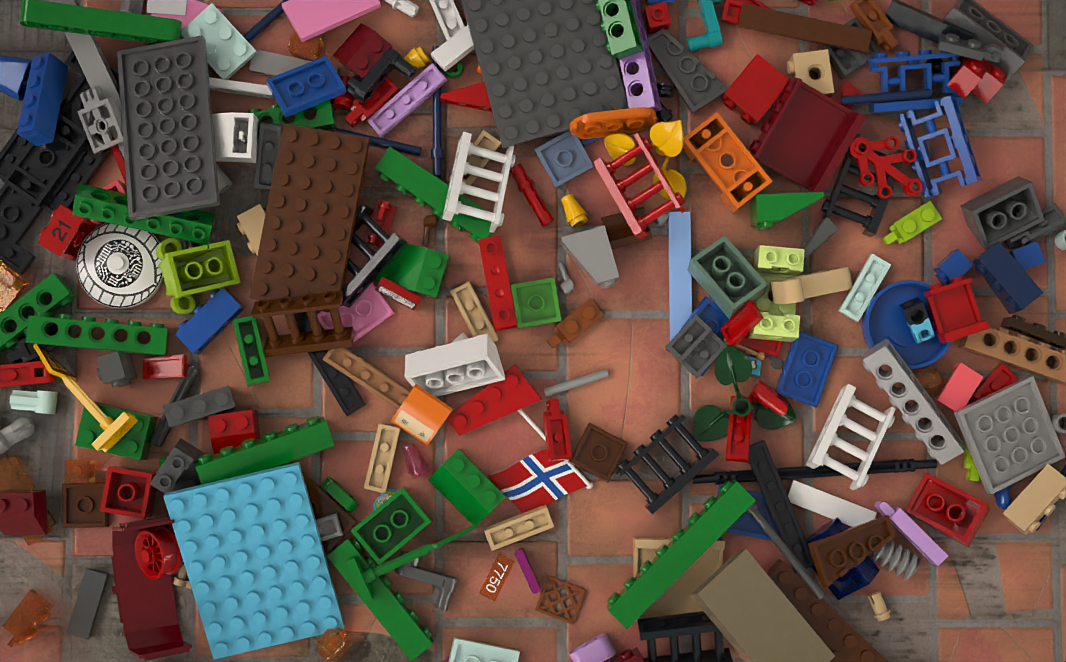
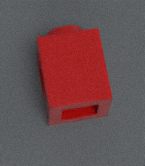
[643,2,671,35]

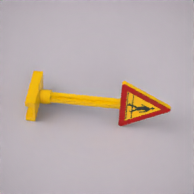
[33,344,139,453]

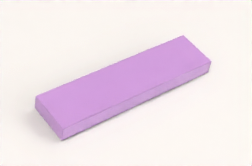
[367,63,448,138]

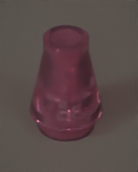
[403,444,429,478]

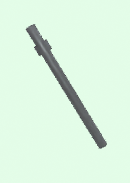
[745,502,826,600]

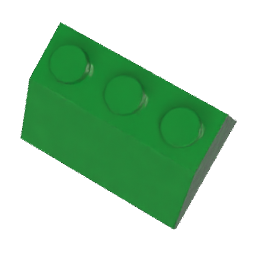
[428,448,506,525]

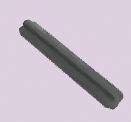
[150,365,199,447]

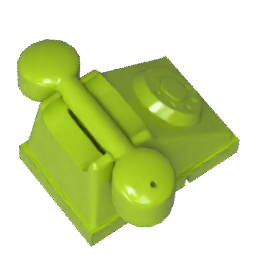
[156,238,241,315]

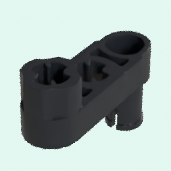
[346,47,417,104]

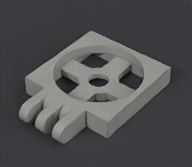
[77,86,123,154]

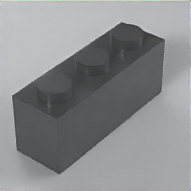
[163,385,235,428]

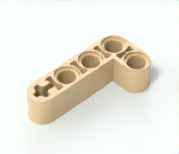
[770,266,852,304]

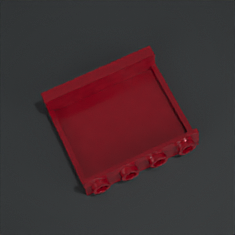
[749,77,866,192]

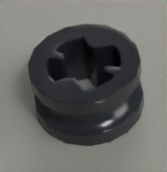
[656,82,675,98]

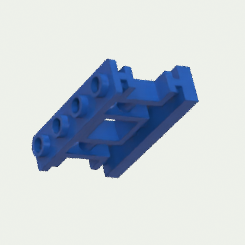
[868,50,962,112]
[898,95,982,198]

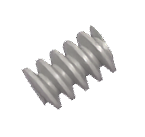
[871,540,921,580]

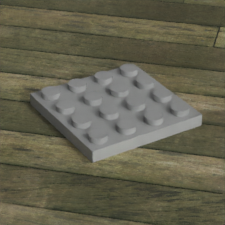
[954,376,1065,495]

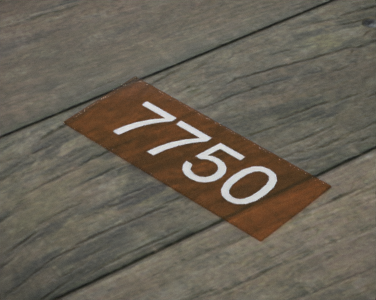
[479,554,514,601]

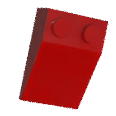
[207,410,261,454]
[905,473,990,548]

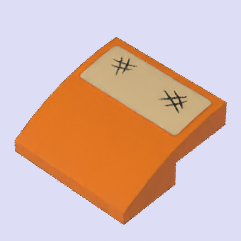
[391,384,453,446]

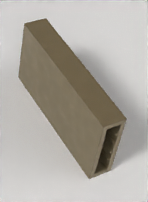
[691,549,835,662]

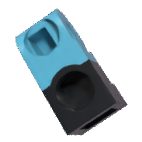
[899,297,935,344]

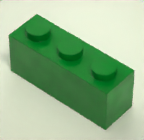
[233,316,270,387]

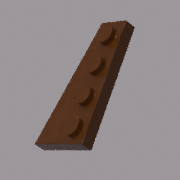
[808,515,896,588]

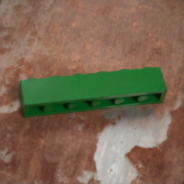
[375,146,498,244]
[194,416,334,485]
[327,537,434,662]

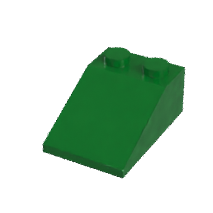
[750,192,824,231]
[375,243,450,299]

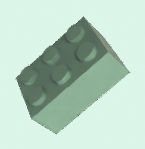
[688,235,768,319]

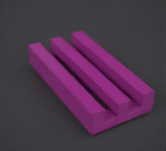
[515,548,541,594]

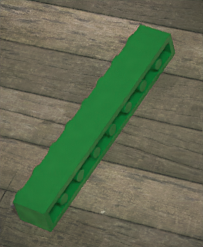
[606,479,756,629]

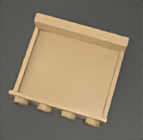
[633,537,725,621]

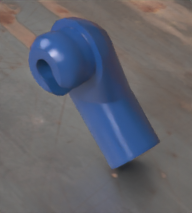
[994,482,1016,510]

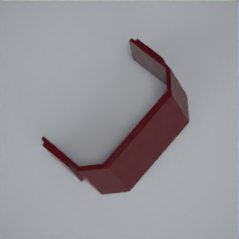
[111,516,192,661]

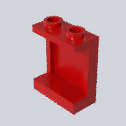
[721,54,790,125]
[924,275,990,343]

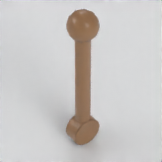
[723,337,765,361]

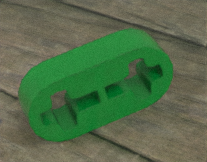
[321,476,359,513]

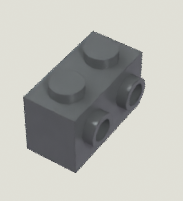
[96,351,138,387]

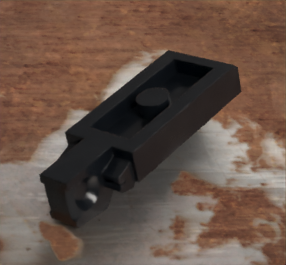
[6,323,61,363]

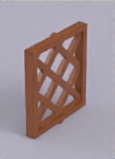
[535,575,586,625]

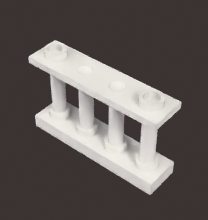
[442,131,516,233]
[806,384,896,490]

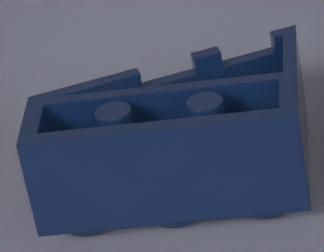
[972,241,1043,314]

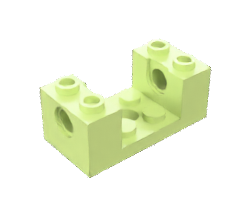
[748,245,805,342]

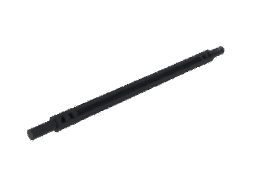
[692,458,937,485]

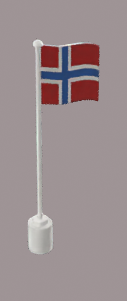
[452,333,593,513]

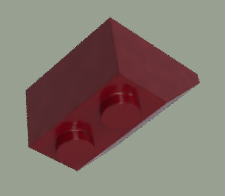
[333,23,393,79]
[0,489,48,535]

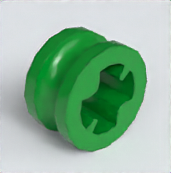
[444,61,463,79]

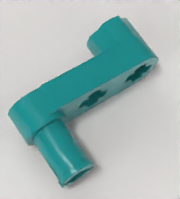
[687,0,723,52]

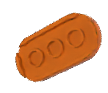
[569,107,657,139]

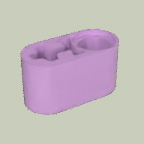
[569,633,617,662]

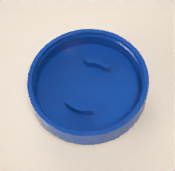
[862,280,952,369]

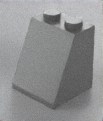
[560,225,619,289]

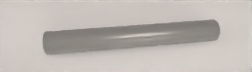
[544,369,609,397]

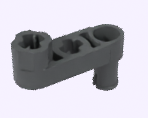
[395,551,459,611]

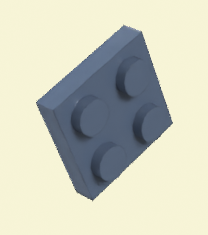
[534,130,594,189]

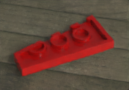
[446,364,543,436]

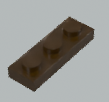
[1001,315,1066,350]

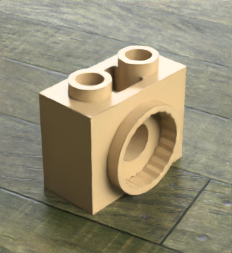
[787,49,834,97]

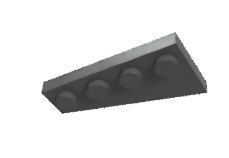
[647,28,728,114]

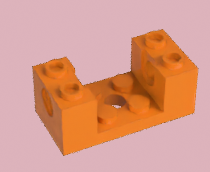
[682,112,773,214]

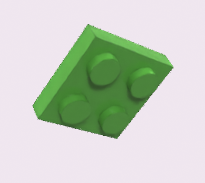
[511,278,561,329]

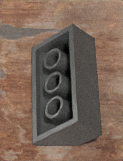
[943,0,1033,80]

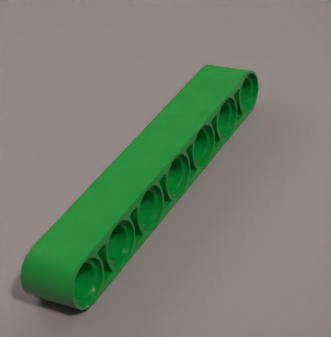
[20,0,182,44]

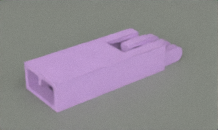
[874,501,948,566]

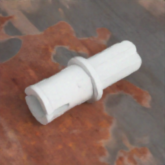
[384,0,419,17]

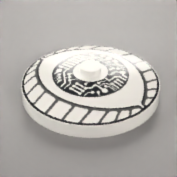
[76,223,164,309]

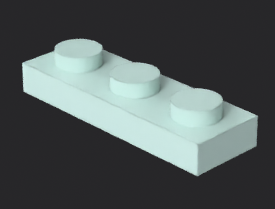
[838,254,891,322]

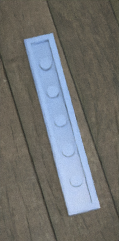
[668,212,692,341]

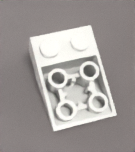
[212,112,259,163]

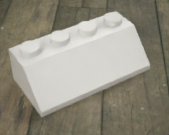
[405,334,505,397]

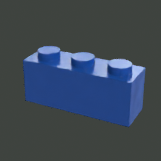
[175,288,245,354]

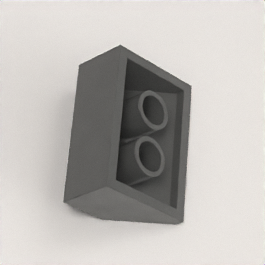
[960,176,1045,250]

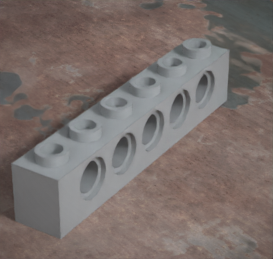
[862,338,965,465]

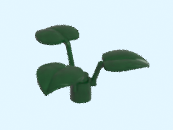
[692,346,796,442]

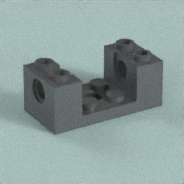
[150,438,205,493]

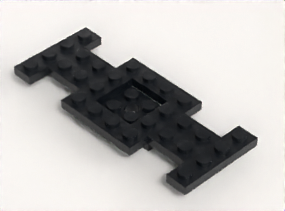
[0,51,120,275]

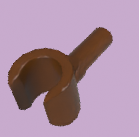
[422,215,436,245]

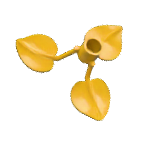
[604,120,687,200]

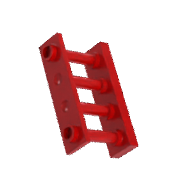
[593,133,686,240]
[478,235,518,331]

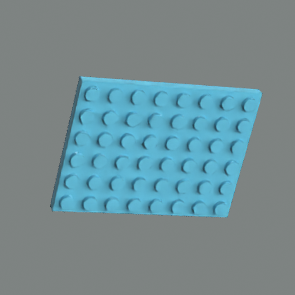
[163,462,345,660]

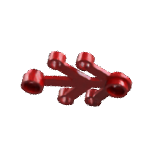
[849,136,923,199]

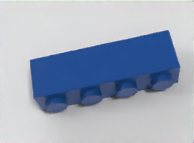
[17,52,68,146]

